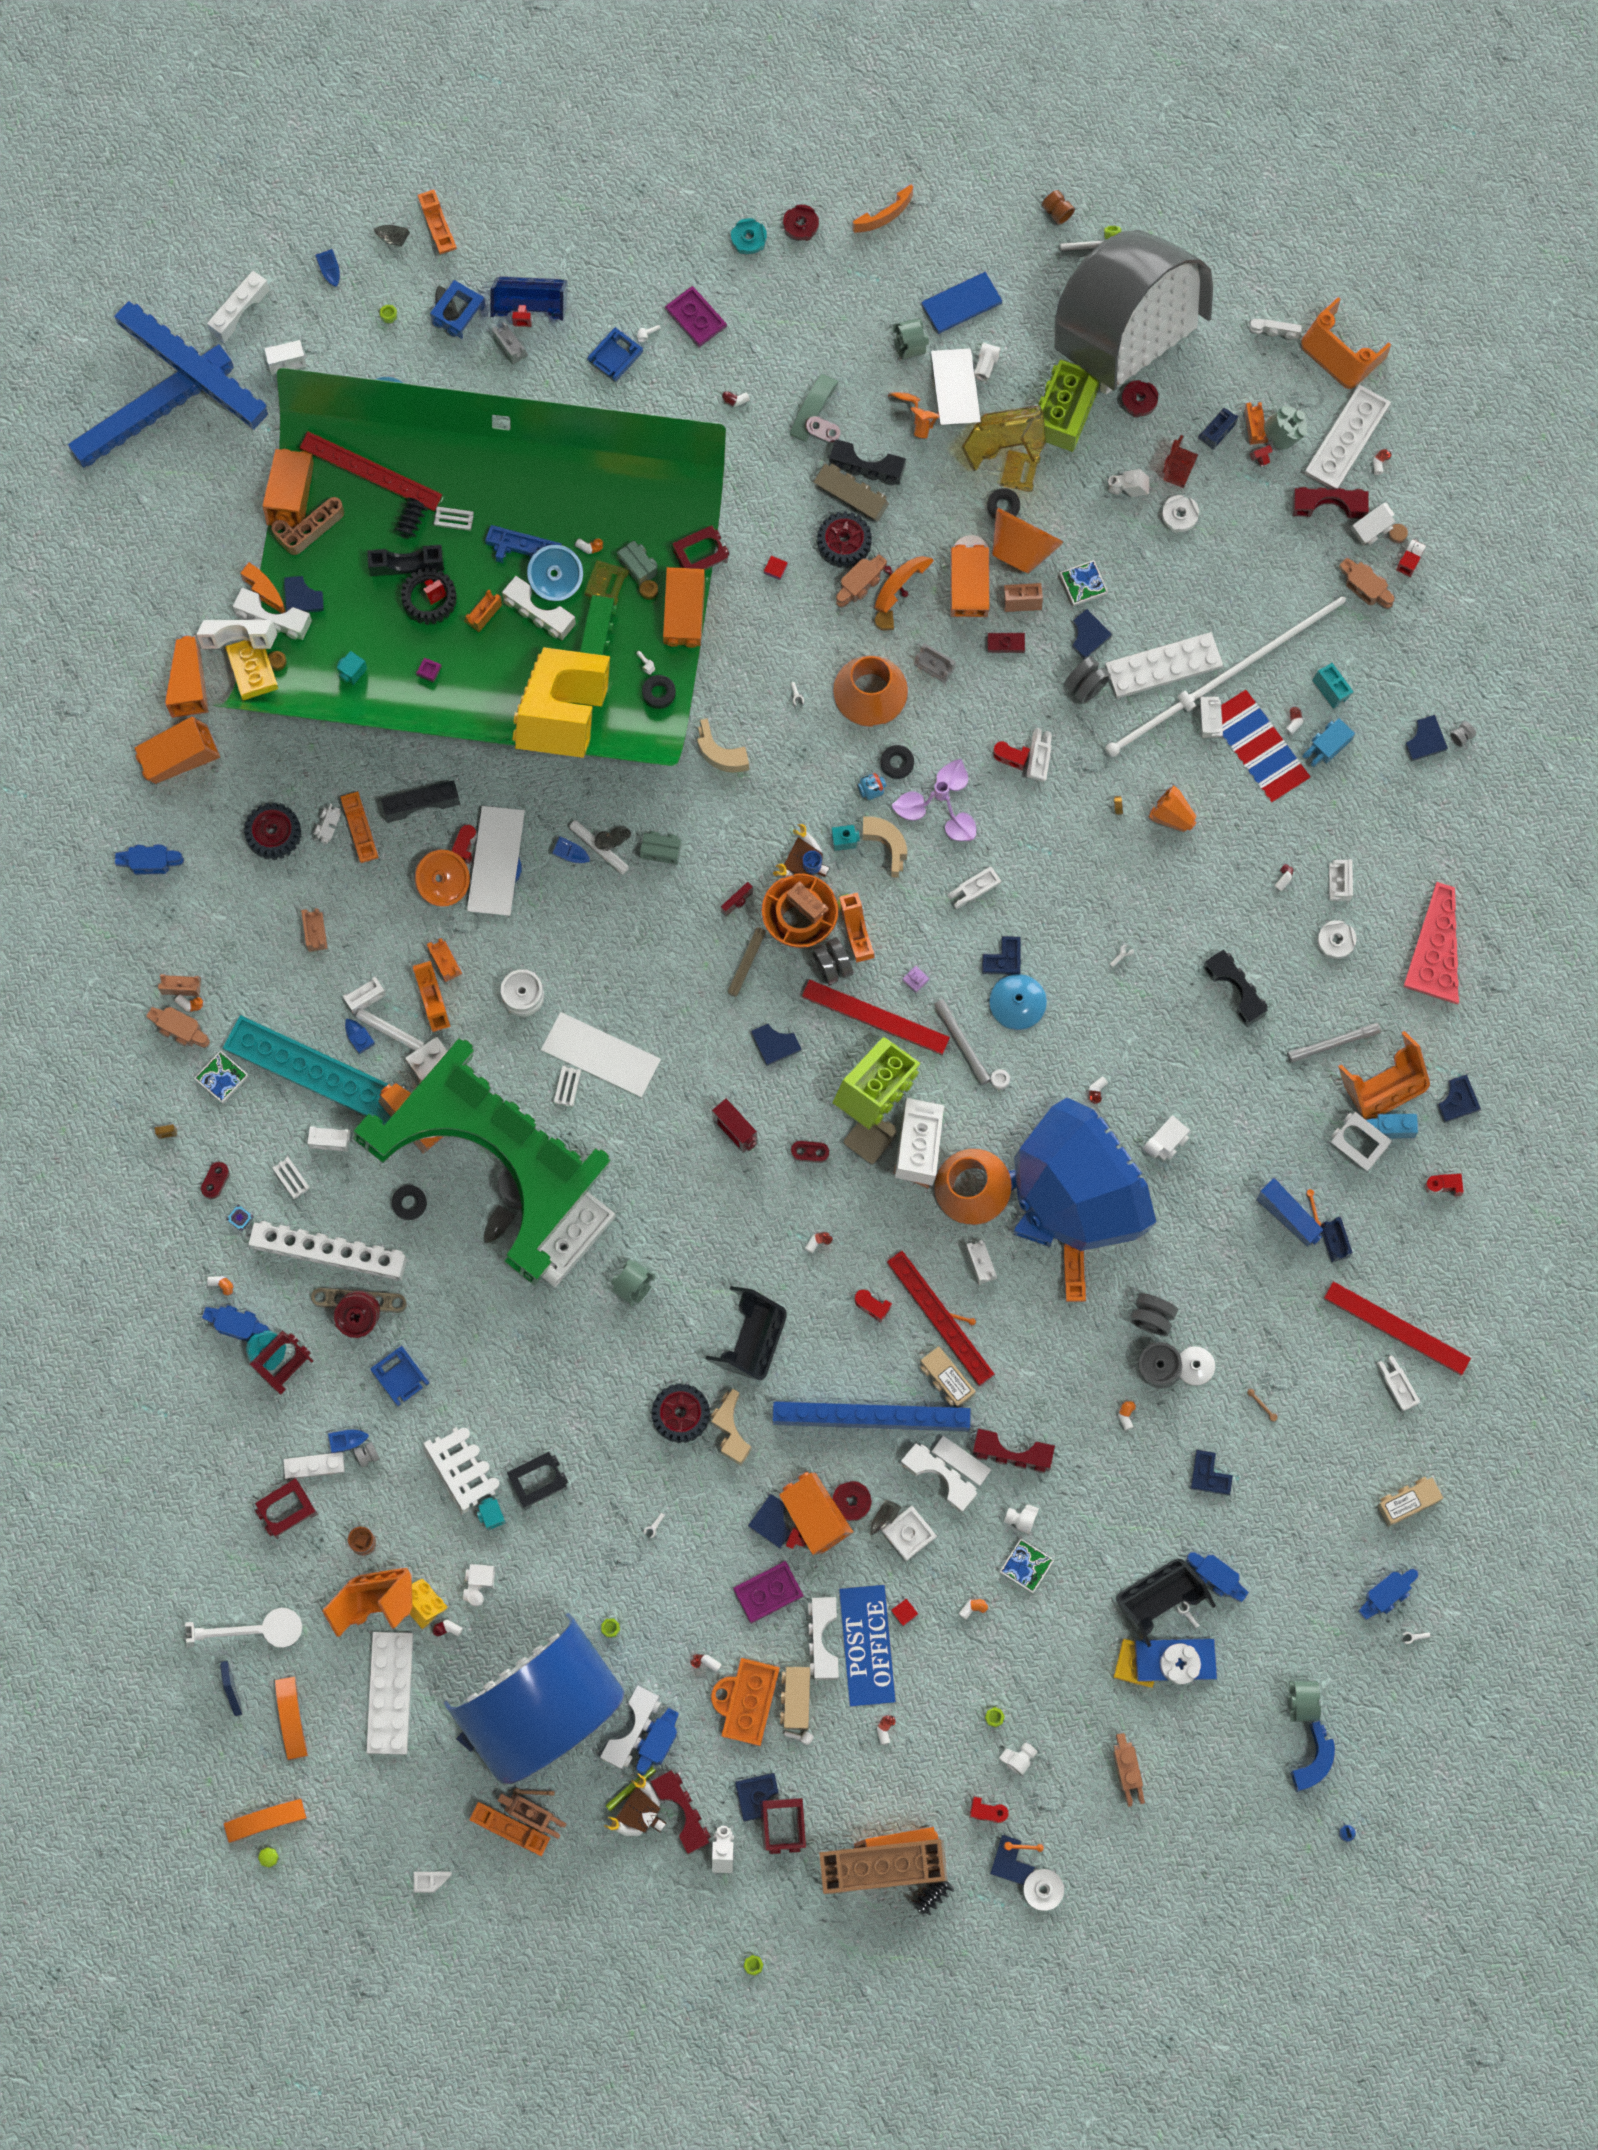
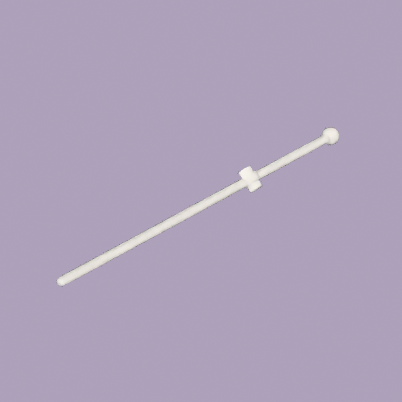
[1105,596,1346,757]

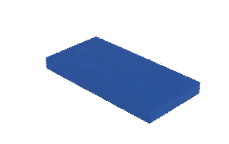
[921,271,1002,334]
[1135,1639,1217,1682]

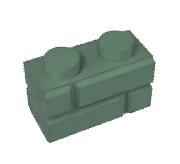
[617,541,658,586]
[640,831,682,865]

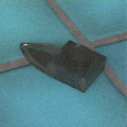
[374,225,410,247]
[435,286,459,321]
[484,1205,515,1243]
[870,1499,902,1536]

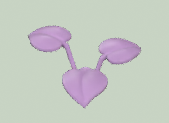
[892,759,976,841]

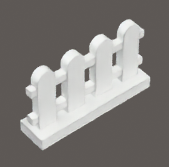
[423,1427,499,1515]

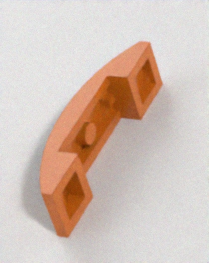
[852,184,914,233]
[417,189,457,255]
[874,556,934,613]
[340,791,379,863]
[1064,1243,1086,1302]
[275,1676,308,1760]
[223,1799,307,1843]
[469,1802,550,1857]

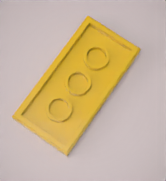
[225,640,278,700]

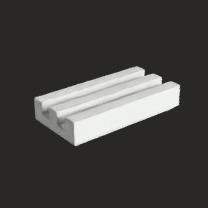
[434,507,474,531]
[554,1066,582,1107]
[272,1157,310,1199]

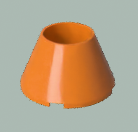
[992,508,1064,574]
[833,655,908,727]
[762,874,838,948]
[935,1149,1012,1225]

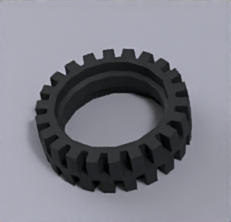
[401,568,457,625]

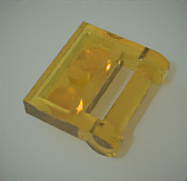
[1000,450,1041,492]
[585,560,628,605]

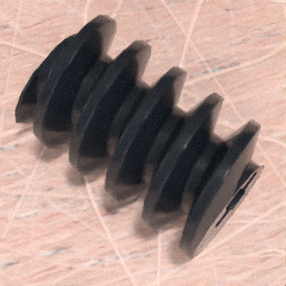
[393,497,428,539]
[909,1881,955,1917]

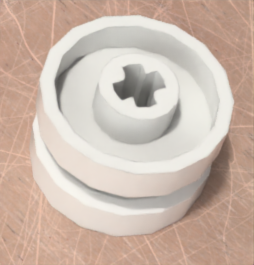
[501,969,544,1017]

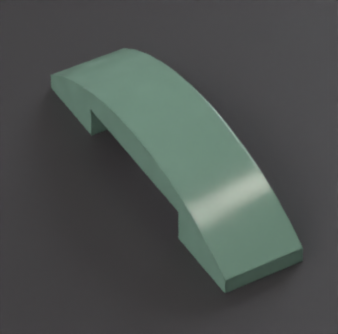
[790,374,838,442]

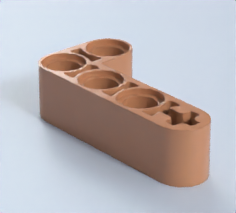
[272,497,344,555]

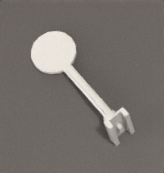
[185,1608,302,1648]

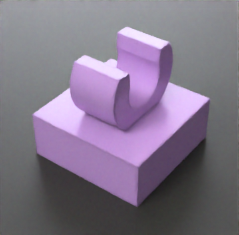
[902,966,929,993]

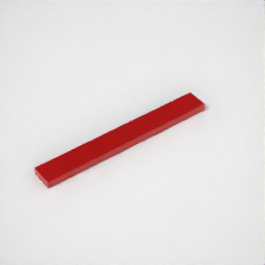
[300,432,442,512]
[802,979,950,1056]
[887,1250,995,1387]
[1324,1281,1471,1376]

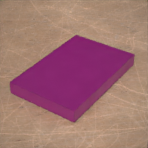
[665,286,727,347]
[733,1561,804,1624]

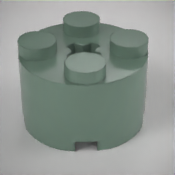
[892,318,929,360]
[1264,406,1307,449]
[611,1260,655,1306]
[1287,1681,1321,1722]

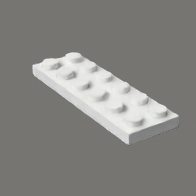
[1304,385,1391,490]
[1105,632,1223,699]
[367,1632,413,1755]

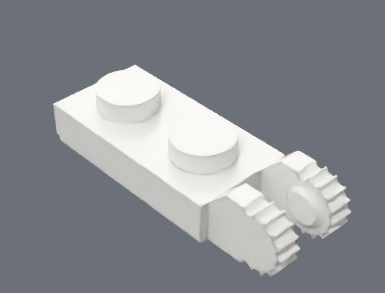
[1249,318,1302,340]
[1026,728,1052,782]
[947,866,1002,909]
[1377,1356,1420,1412]

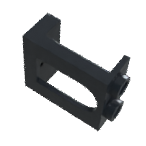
[507,1452,569,1510]

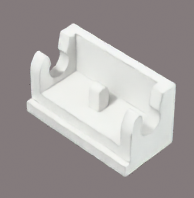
[265,340,307,375]
[1200,697,1223,738]
[1329,859,1353,901]
[343,977,386,1015]
[307,1126,351,1152]
[966,1240,997,1285]

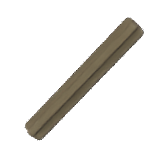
[728,927,766,997]

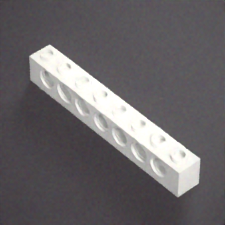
[248,1221,407,1281]

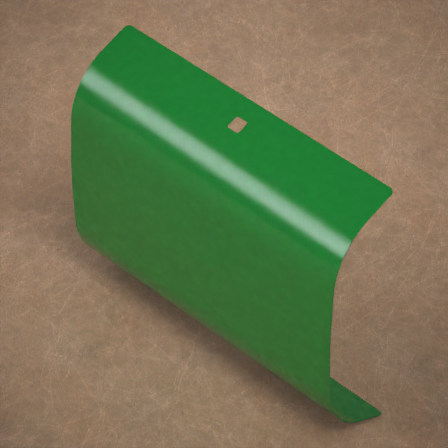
[213,368,726,766]

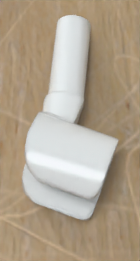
[637,325,661,343]
[636,651,655,675]
[790,682,804,707]
[1110,945,1134,967]
[644,1513,665,1538]
[1178,1602,1200,1628]
[1402,1632,1430,1645]
[784,1731,814,1745]

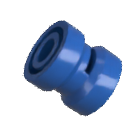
[803,851,822,874]

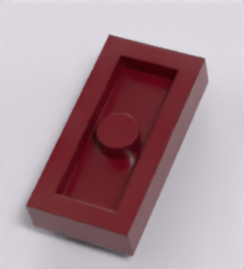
[987,633,1025,653]
[720,882,753,917]

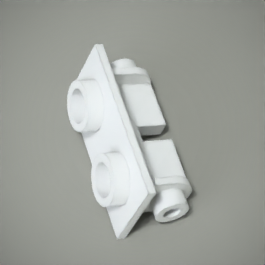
[313,804,341,844]

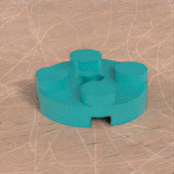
[731,218,767,254]
[246,1331,286,1371]

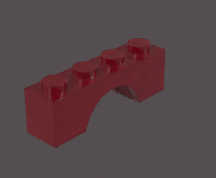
[1292,487,1369,519]
[972,1429,1055,1473]
[650,1770,711,1855]

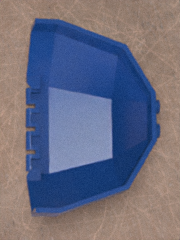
[1014,1097,1157,1251]

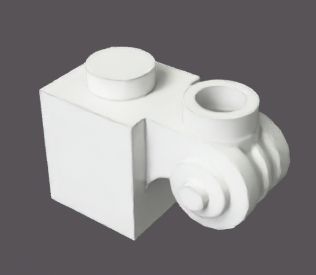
[1108,469,1149,497]
[463,1564,495,1607]
[712,1826,734,1873]

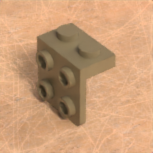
[844,1120,897,1165]

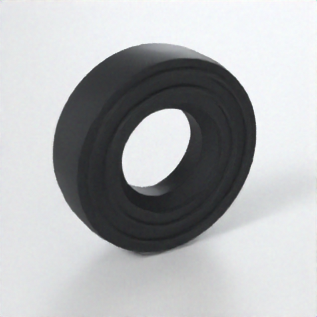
[987,488,1020,519]
[642,675,676,709]
[881,745,914,779]
[392,1185,427,1220]

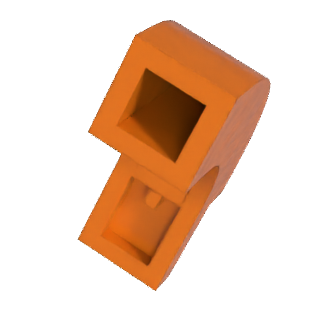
[839,892,875,963]
[412,961,451,1032]

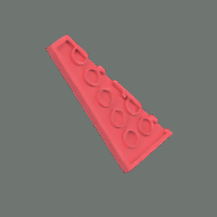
[1403,882,1459,1005]

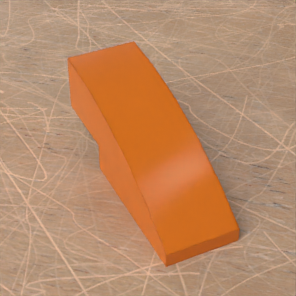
[240,562,286,614]

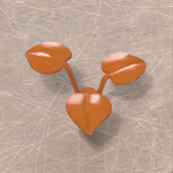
[888,392,940,439]

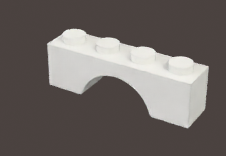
[207,271,270,343]
[502,576,576,640]
[233,588,312,640]
[197,620,277,649]
[901,1443,977,1514]
[808,1597,839,1680]
[600,1685,661,1770]

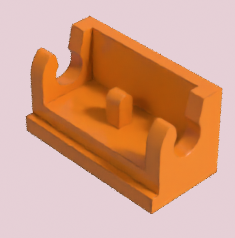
[1244,402,1268,445]
[464,589,502,632]
[426,938,462,982]

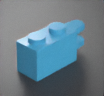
[1302,718,1355,767]
[1362,1114,1418,1139]

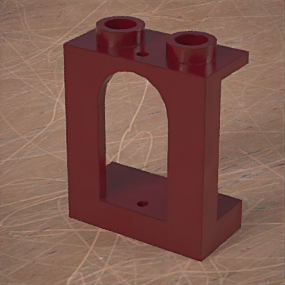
[672,525,730,570]
[249,1330,314,1395]
[255,1478,318,1539]

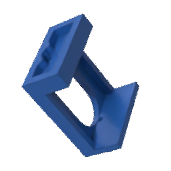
[430,280,486,339]

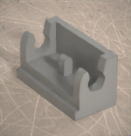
[492,322,528,365]
[914,643,956,683]

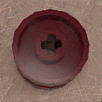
[334,1290,380,1338]

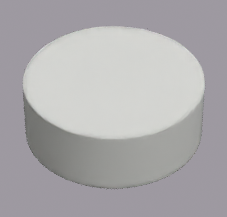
[991,1069,1010,1090]

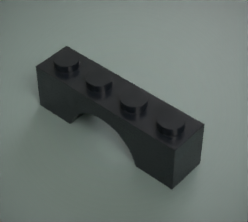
[829,439,906,485]
[367,545,445,576]
[381,780,461,823]
[1203,949,1268,1027]

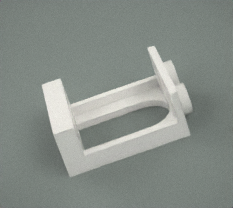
[1331,1112,1393,1171]

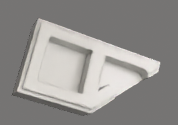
[414,1872,452,1893]

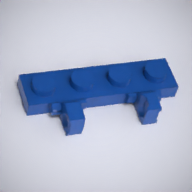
[485,525,562,563]

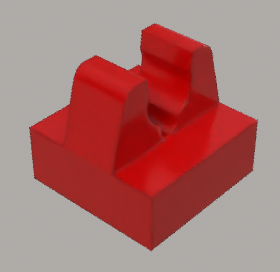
[512,305,532,327]
[1249,445,1273,467]
[423,579,447,605]
[786,1525,807,1549]

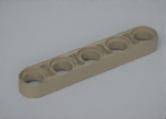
[311,1288,407,1313]

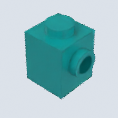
[337,651,368,685]
[832,825,860,851]
[476,1498,506,1531]

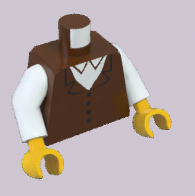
[773,824,830,878]
[604,1773,667,1836]

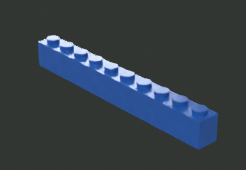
[114,301,268,430]
[68,344,234,468]
[773,1402,971,1432]

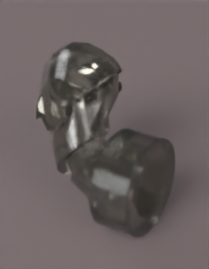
[594,825,631,851]

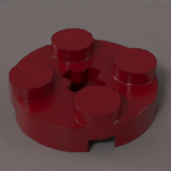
[783,204,819,241]
[1122,380,1158,418]
[832,1481,872,1521]

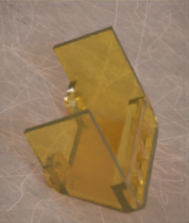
[961,405,1046,471]

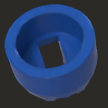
[1339,1825,1356,1842]

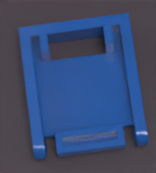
[587,327,643,382]
[370,1346,430,1406]

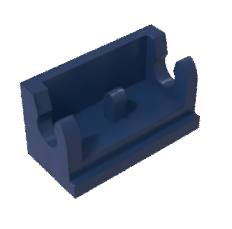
[1198,408,1238,450]
[1321,1216,1353,1263]

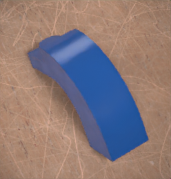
[1290,1721,1335,1792]

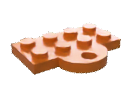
[711,1658,780,1747]

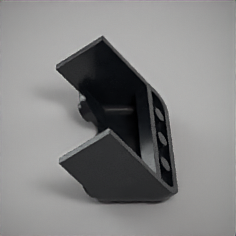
[705,1286,787,1380]
[1116,1559,1216,1648]

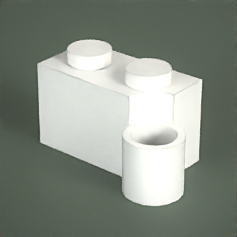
[1350,503,1396,546]
[1142,1115,1190,1162]

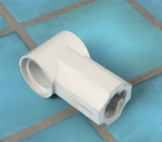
[974,343,1001,381]

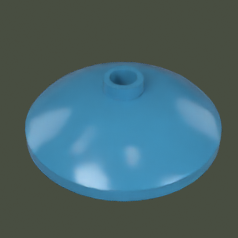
[527,545,583,601]
[989,974,1047,1030]

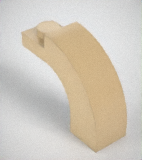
[697,718,750,773]
[862,816,907,878]

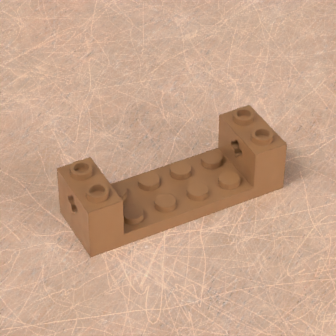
[819,1839,948,1894]

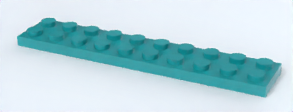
[223,1015,392,1125]

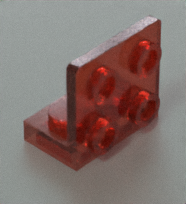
[1162,435,1198,488]

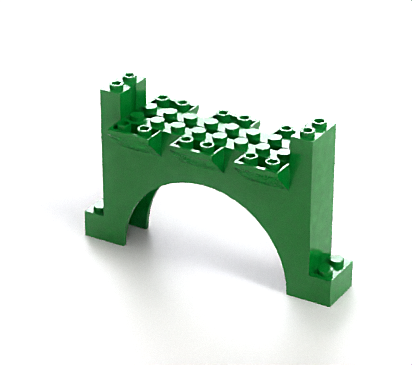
[353,1038,611,1286]

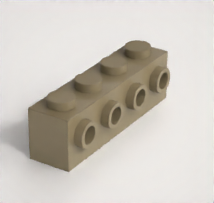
[814,464,889,523]

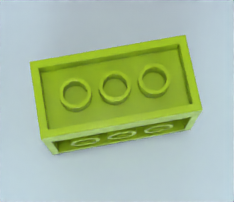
[1030,359,1100,452]
[832,1036,921,1130]

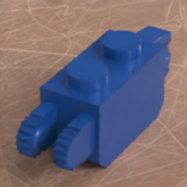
[115,844,184,875]
[202,1305,271,1342]
[1186,1551,1249,1603]
[1358,1568,1419,1620]
[636,1708,679,1776]

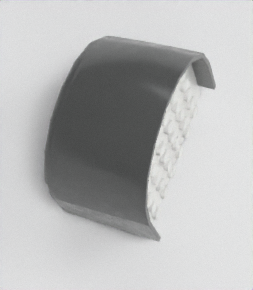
[1054,230,1213,395]

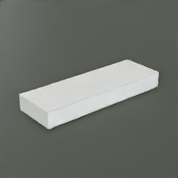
[932,1436,991,1486]

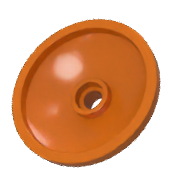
[415,850,470,907]

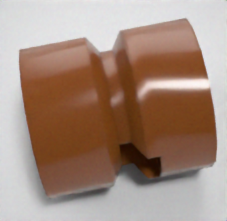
[1041,190,1075,225]
[348,1526,377,1556]

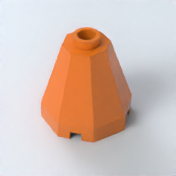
[1148,785,1197,832]

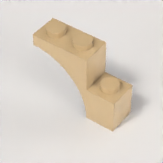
[710,1389,752,1466]

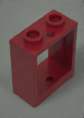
[712,1098,758,1153]
[760,1798,806,1854]

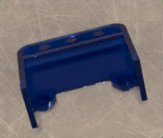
[490,276,568,321]

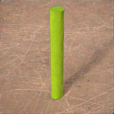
[605,1766,656,1811]

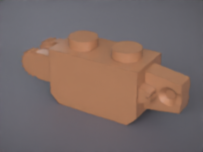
[836,554,887,608]
[1339,558,1395,609]
[146,1007,210,1048]
[1113,1733,1145,1807]
[498,1794,566,1839]

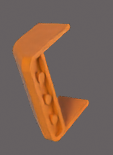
[1301,297,1391,389]
[1338,1031,1430,1120]
[322,1568,412,1637]

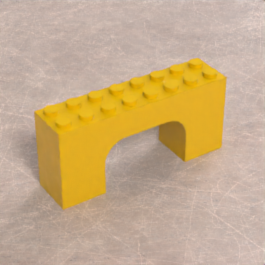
[513,648,610,758]

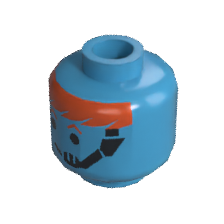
[857,773,887,800]

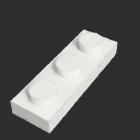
[284,1452,345,1480]

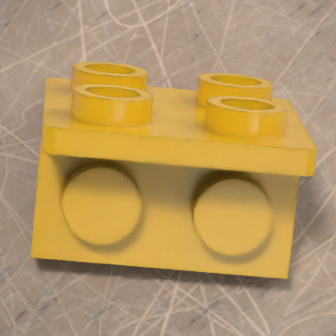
[409,1579,448,1630]

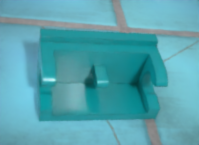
[1312,663,1354,709]

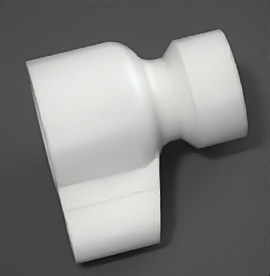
[1004,1504,1039,1534]
[999,1742,1038,1776]

